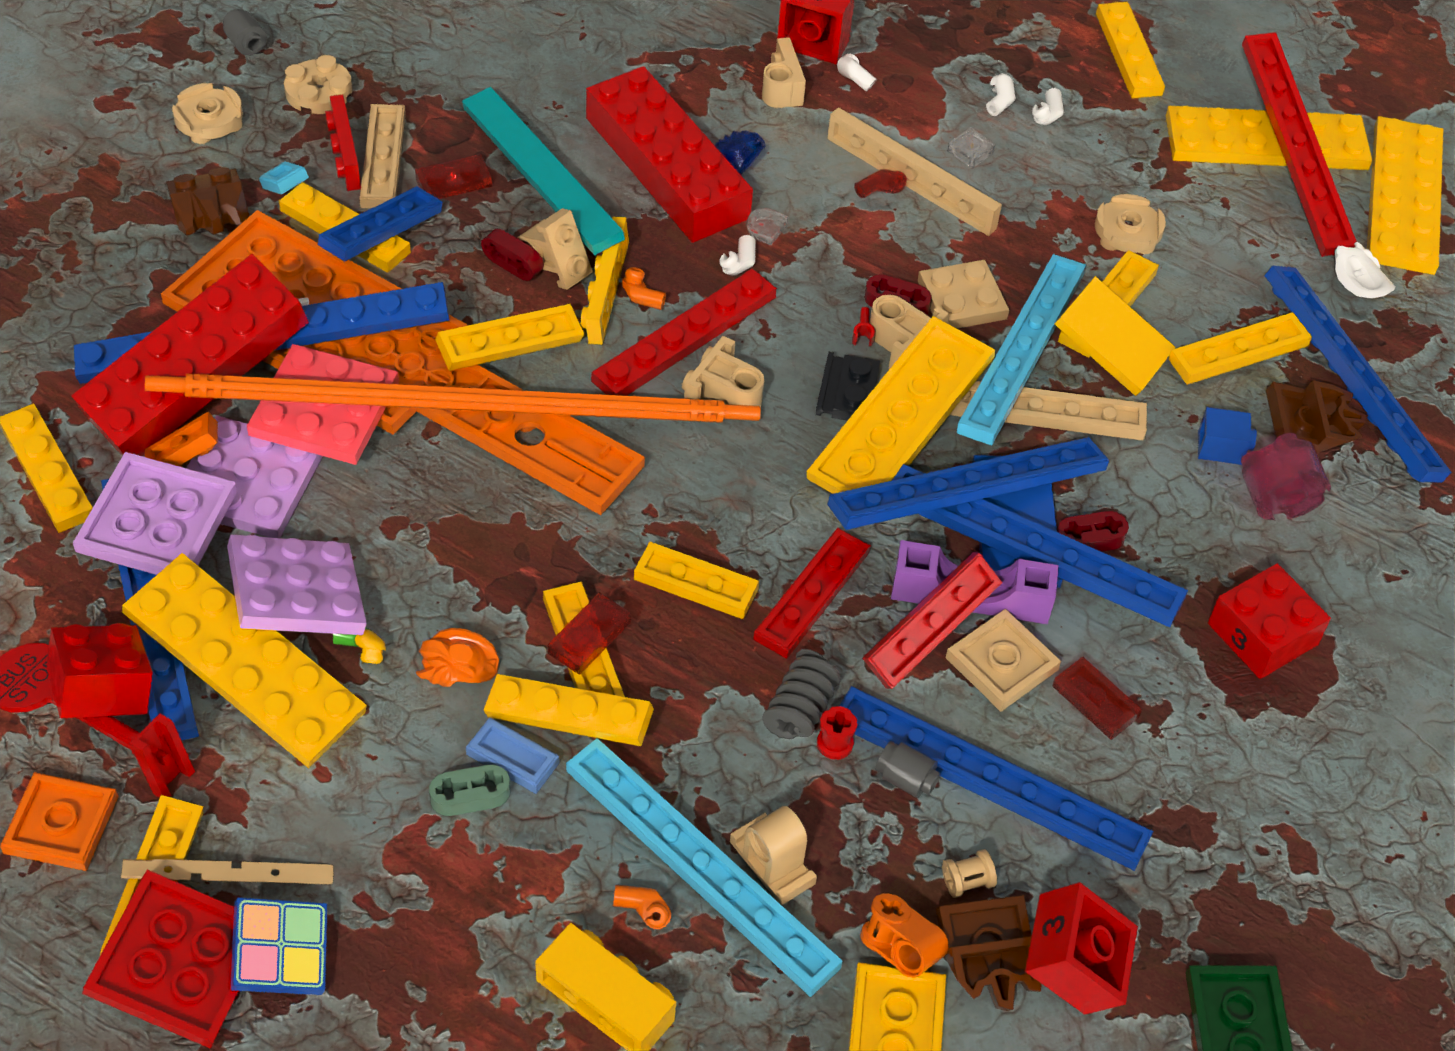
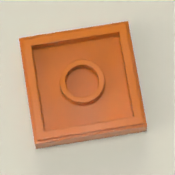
[0,772,119,871]

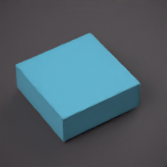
[259,161,309,195]

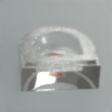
[747,208,788,246]

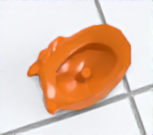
[416,628,500,687]

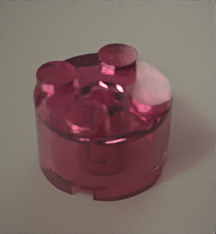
[1241,433,1331,520]

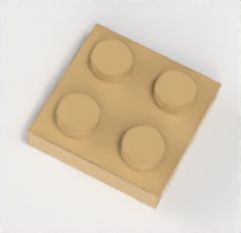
[917,260,1009,329]
[946,609,1061,712]

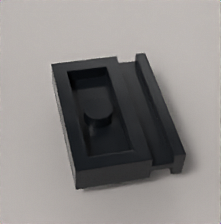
[815,352,880,421]

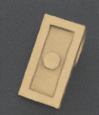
[762,37,806,108]

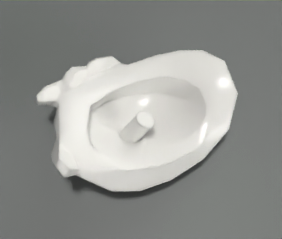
[1335,242,1395,299]

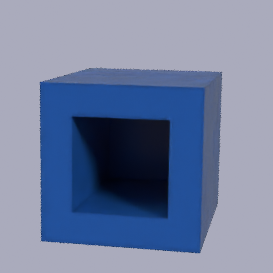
[1198,407,1257,465]

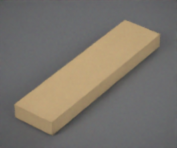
[360,104,405,208]

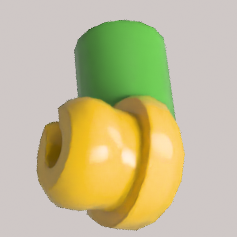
[333,627,386,664]

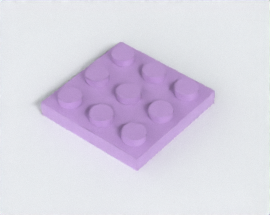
[186,415,323,538]
[73,452,237,575]
[227,535,367,635]

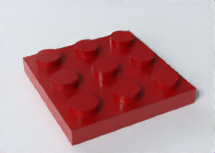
[82,869,239,1049]

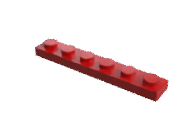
[591,269,777,396]

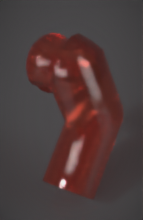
[854,169,907,198]

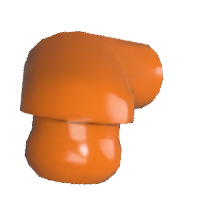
[622,267,666,310]
[613,885,671,929]

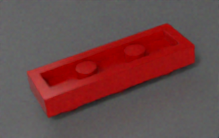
[325,94,361,191]

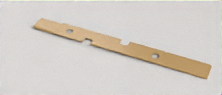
[121,859,333,884]

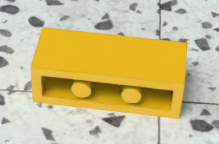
[535,923,676,1051]

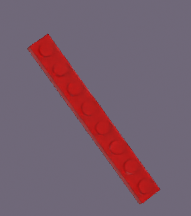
[1242,32,1357,257]

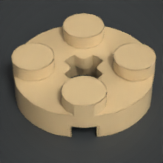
[284,55,352,114]
[172,83,243,144]
[1095,194,1166,254]

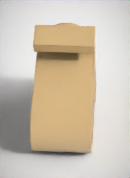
[517,208,593,290]
[870,295,949,369]
[682,336,764,408]
[730,806,817,905]

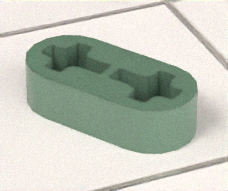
[429,765,510,816]

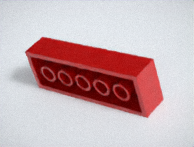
[586,66,753,243]
[71,253,309,456]

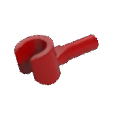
[852,307,875,347]

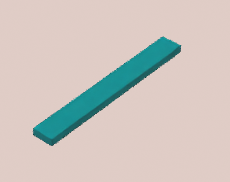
[462,86,625,255]

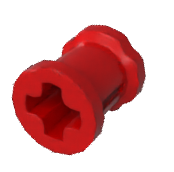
[817,706,857,760]

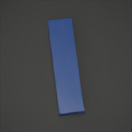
[318,186,443,262]

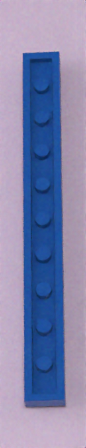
[74,282,449,384]

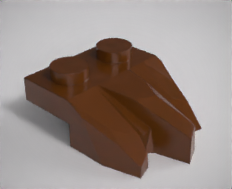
[166,167,249,236]
[1266,380,1368,454]
[936,895,1042,1011]

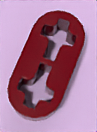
[481,229,544,281]
[864,274,932,315]
[1057,511,1129,552]

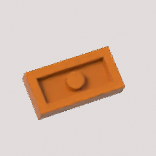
[145,412,218,467]

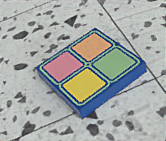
[230,897,327,995]

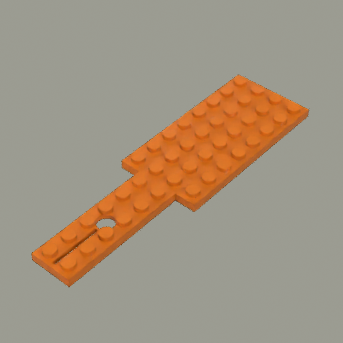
[161,210,645,515]

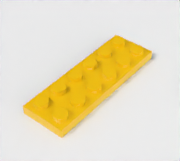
[1165,106,1373,170]
[1367,116,1443,275]
[807,316,995,494]
[122,553,367,769]

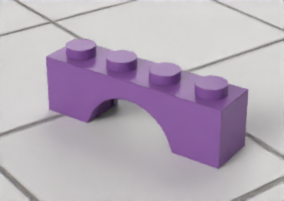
[891,540,1058,624]

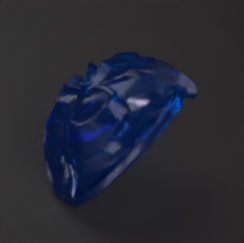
[715,130,766,175]

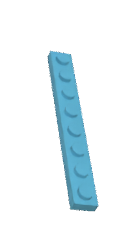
[956,254,1086,446]
[566,738,843,997]

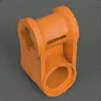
[860,893,949,978]

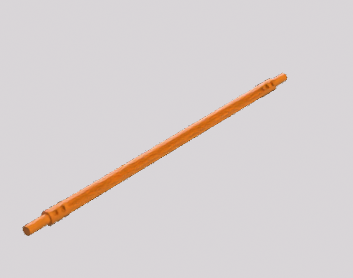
[145,373,761,423]

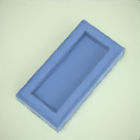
[466,717,559,794]

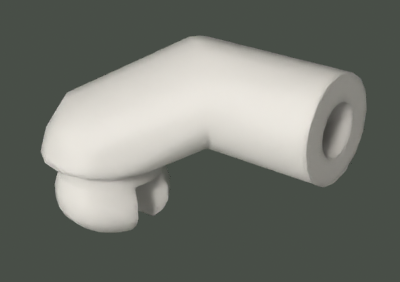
[837,53,877,92]
[986,73,1016,116]
[1032,88,1064,126]
[720,235,756,276]

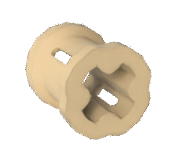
[942,849,997,898]

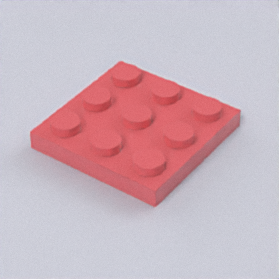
[247,344,399,465]

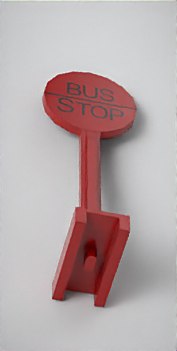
[0,643,195,798]

